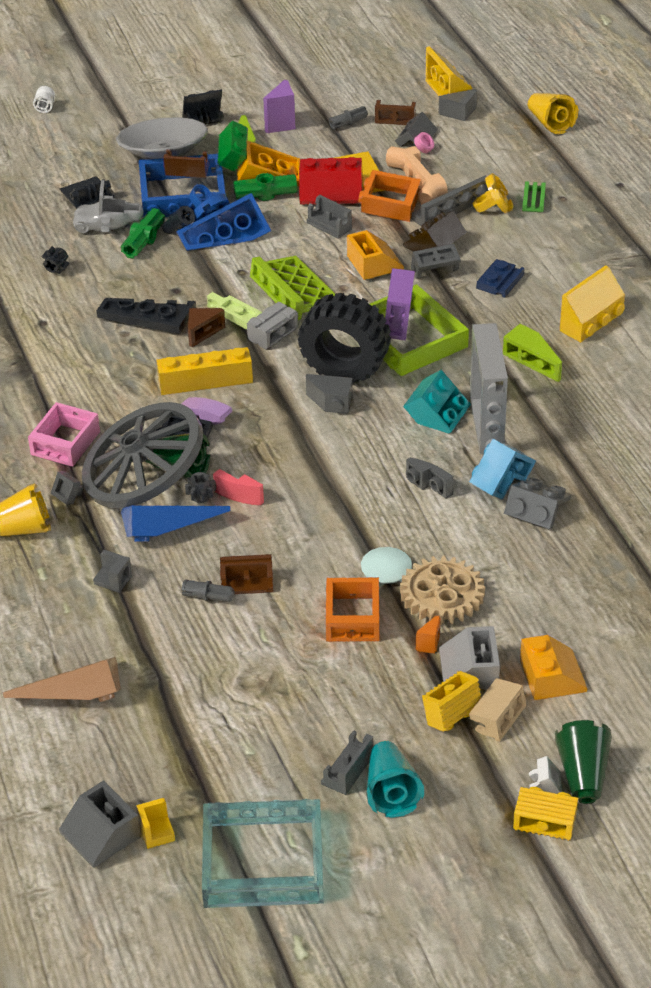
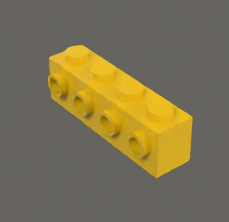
[156,347,253,395]

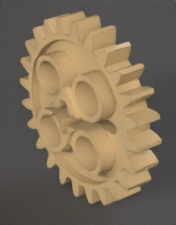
[400,556,485,625]

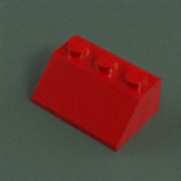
[299,157,363,205]

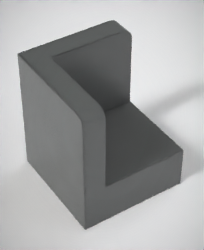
[93,550,132,593]

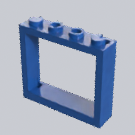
[139,154,226,218]

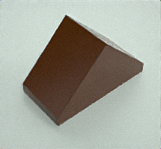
[188,308,226,347]

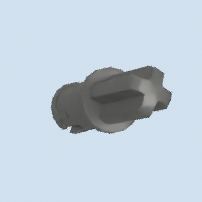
[329,106,368,130]
[182,579,234,602]

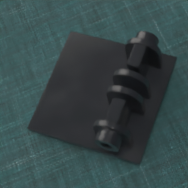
[182,89,224,124]
[59,176,114,209]

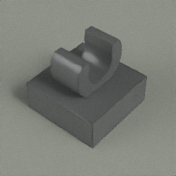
[50,471,84,505]

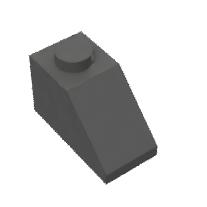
[306,374,353,414]

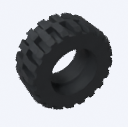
[298,293,391,383]

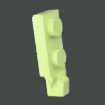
[207,292,262,329]

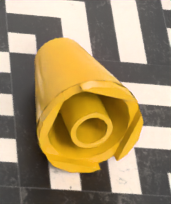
[528,93,579,134]
[0,483,51,536]

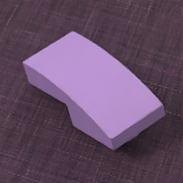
[181,397,232,425]

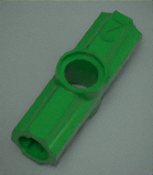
[233,173,297,201]
[121,208,165,259]

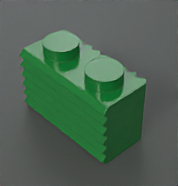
[217,121,248,171]

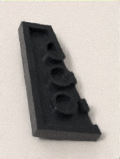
[96,298,196,334]

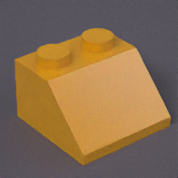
[520,635,587,700]

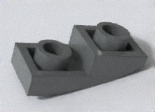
[406,457,453,499]

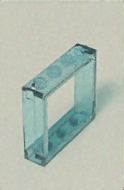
[202,799,324,908]

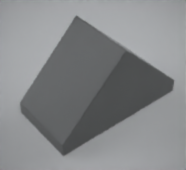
[438,89,477,121]

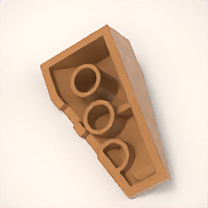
[2,657,121,702]

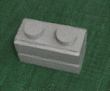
[247,302,298,349]

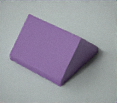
[263,80,296,133]

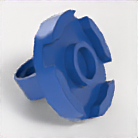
[189,184,230,223]

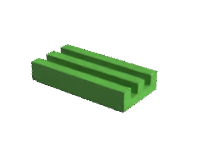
[522,181,546,212]

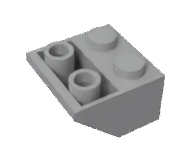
[439,626,500,689]

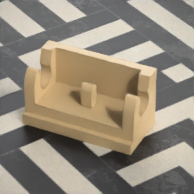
[469,678,527,742]

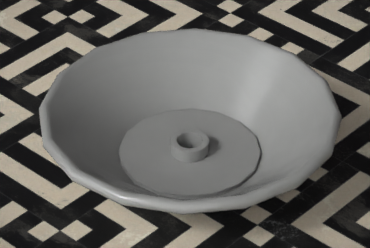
[116,117,208,159]

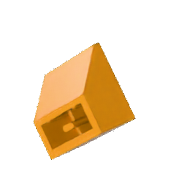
[347,230,404,280]

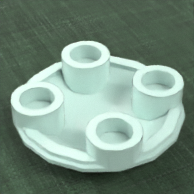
[361,547,412,587]

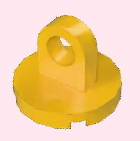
[473,173,514,213]

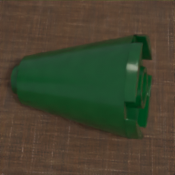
[145,433,211,479]
[555,720,612,804]

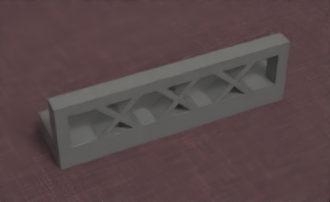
[411,175,489,226]

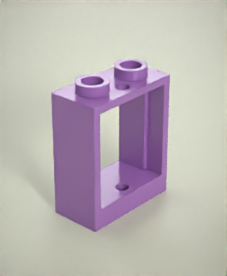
[385,268,415,341]

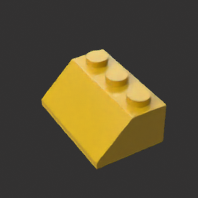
[426,46,473,96]
[560,265,625,343]

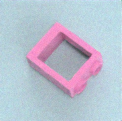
[28,402,100,467]

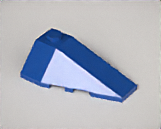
[176,193,271,251]
[121,505,230,542]

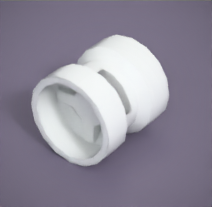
[33,86,55,113]

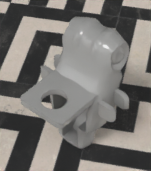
[73,180,143,233]

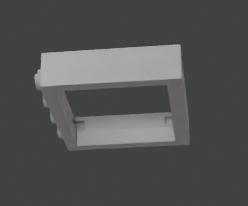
[470,323,508,454]

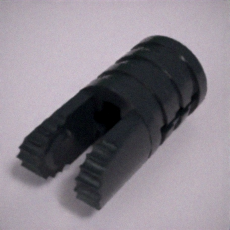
[162,206,195,234]

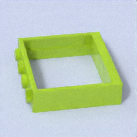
[370,284,469,376]

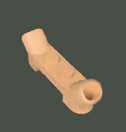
[386,146,448,205]

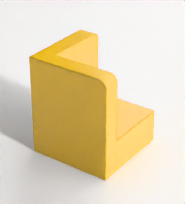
[136,798,175,849]

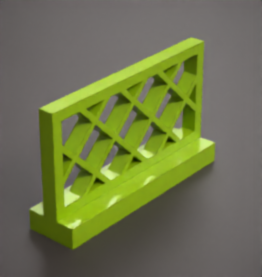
[250,255,335,320]

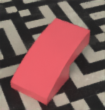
[213,469,264,505]

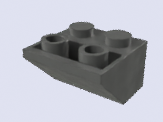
[59,780,141,868]

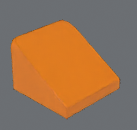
[416,616,441,654]

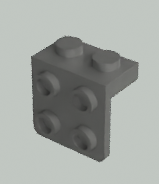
[504,478,572,529]

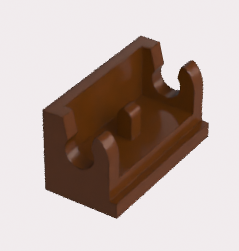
[375,100,416,125]
[163,149,210,178]
[220,554,273,595]

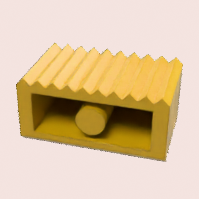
[422,671,481,732]
[513,787,578,841]

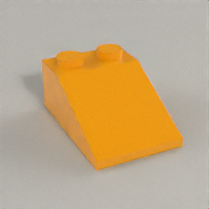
[237,140,300,187]

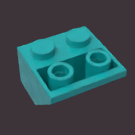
[403,369,471,434]

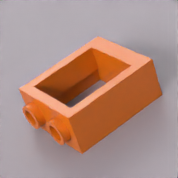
[358,170,421,222]
[326,577,379,642]

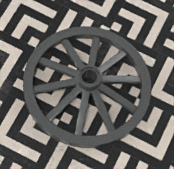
[82,402,203,508]

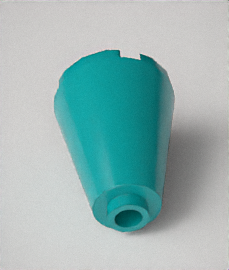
[366,741,424,818]

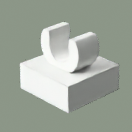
[529,756,562,794]

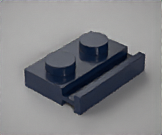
[476,259,525,298]

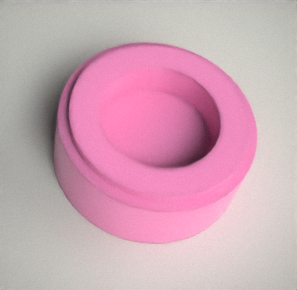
[414,132,434,153]

